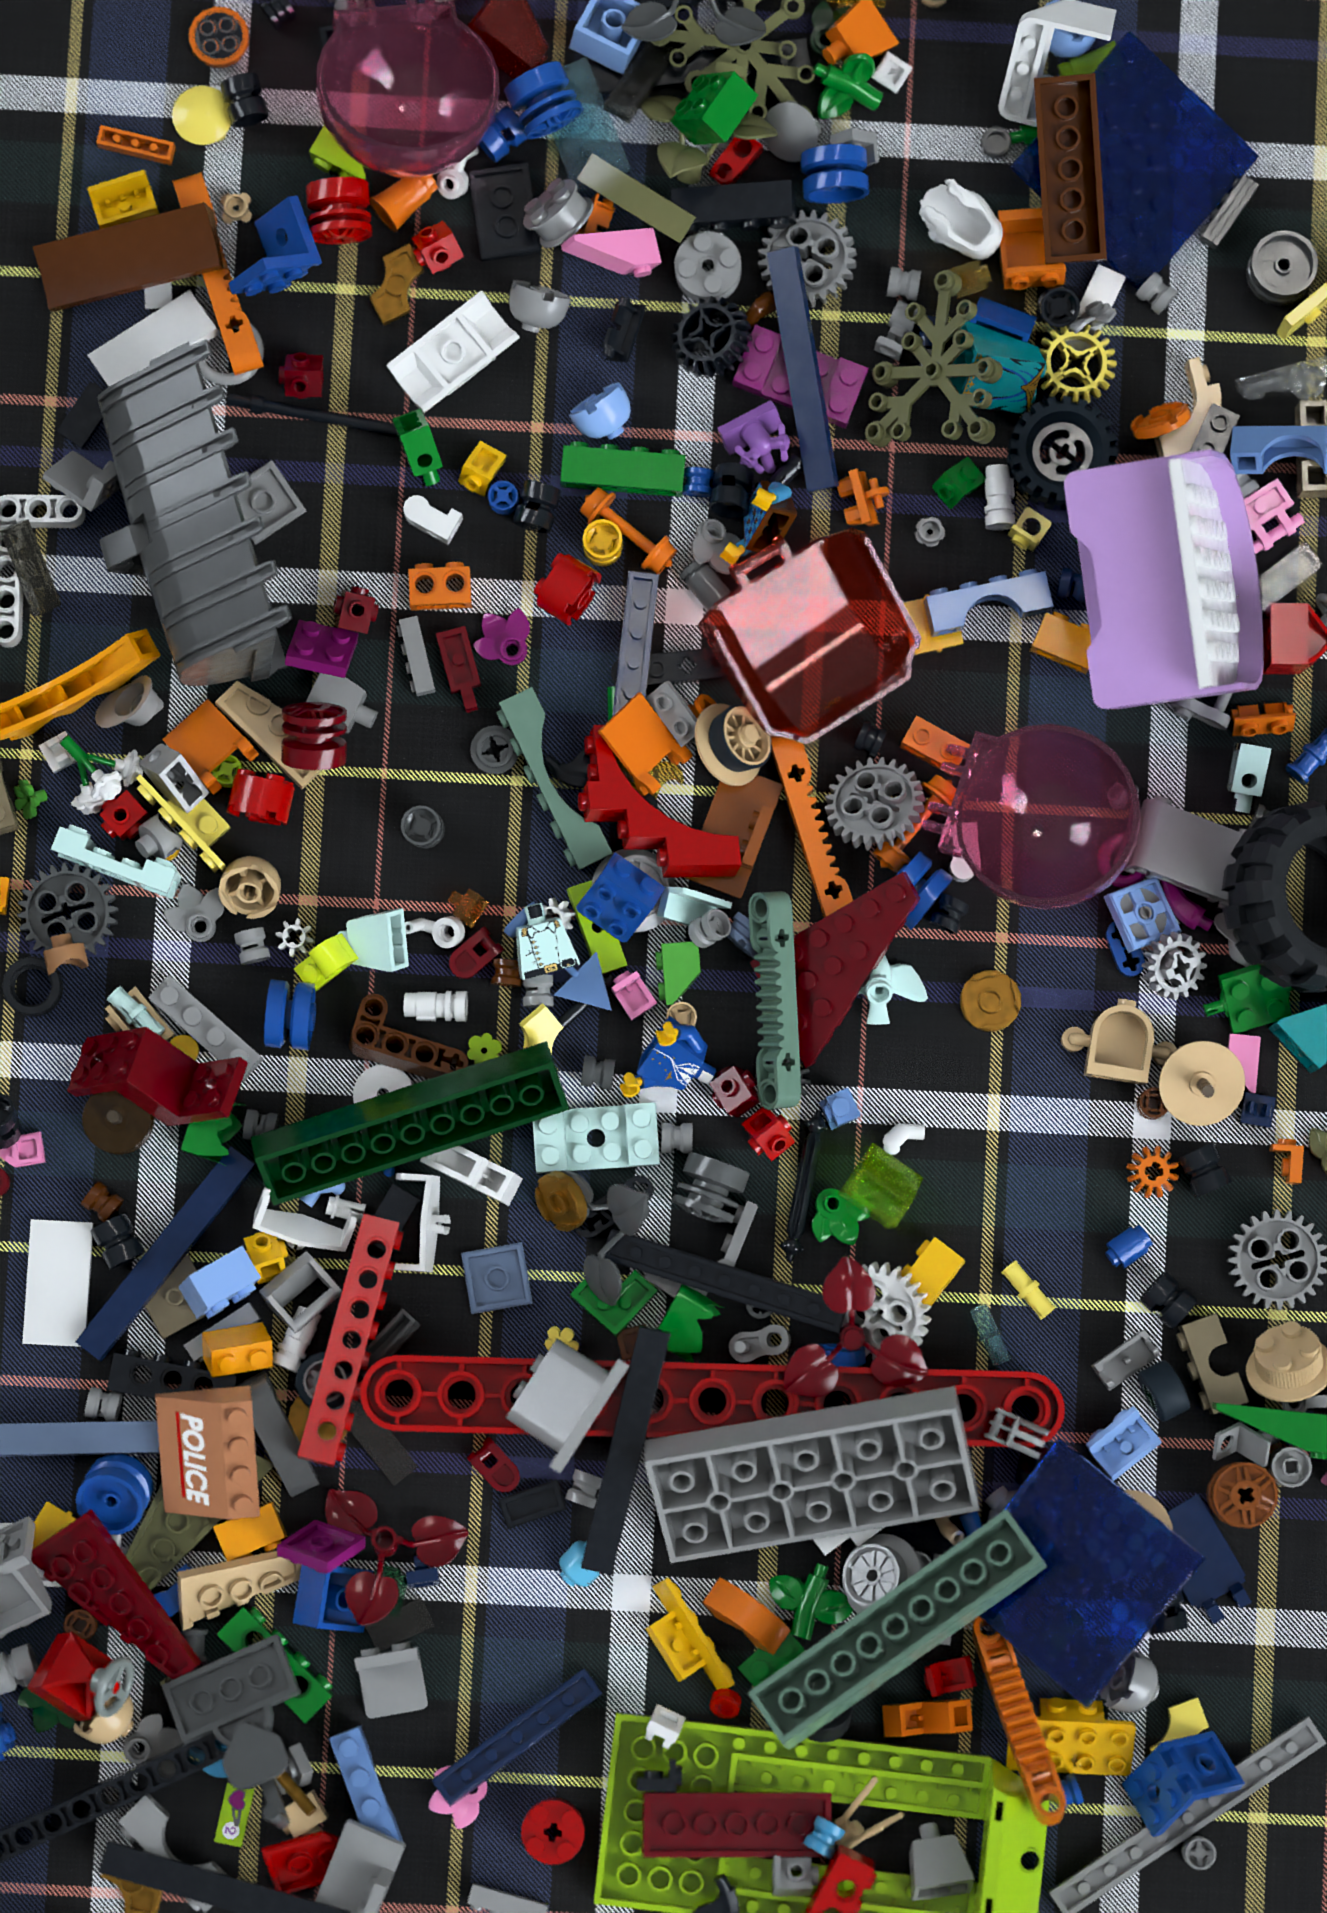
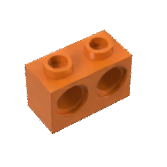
[408,562,472,611]
[899,715,970,777]

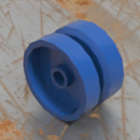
[801,144,869,204]
[896,851,954,930]
[264,979,316,1051]
[75,1453,154,1535]

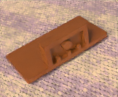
[685,775,783,899]

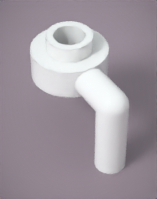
[436,144,479,199]
[405,916,465,948]

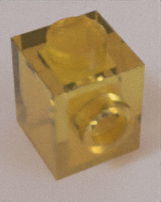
[949,260,992,298]

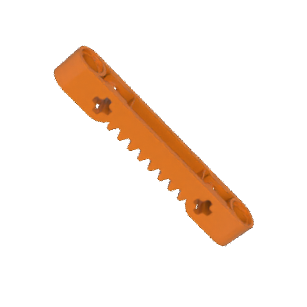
[173,172,264,376]
[771,727,853,918]
[972,1610,1066,1826]

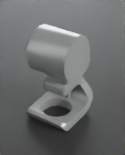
[874,300,918,362]

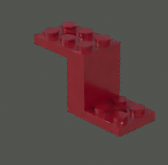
[67,1027,248,1127]

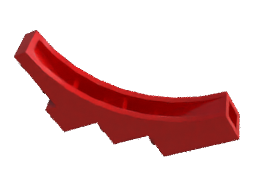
[578,725,742,878]

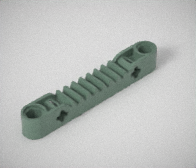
[748,891,801,1110]

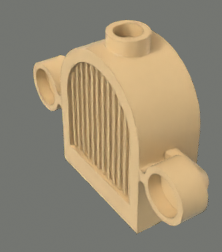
[1061,999,1177,1085]

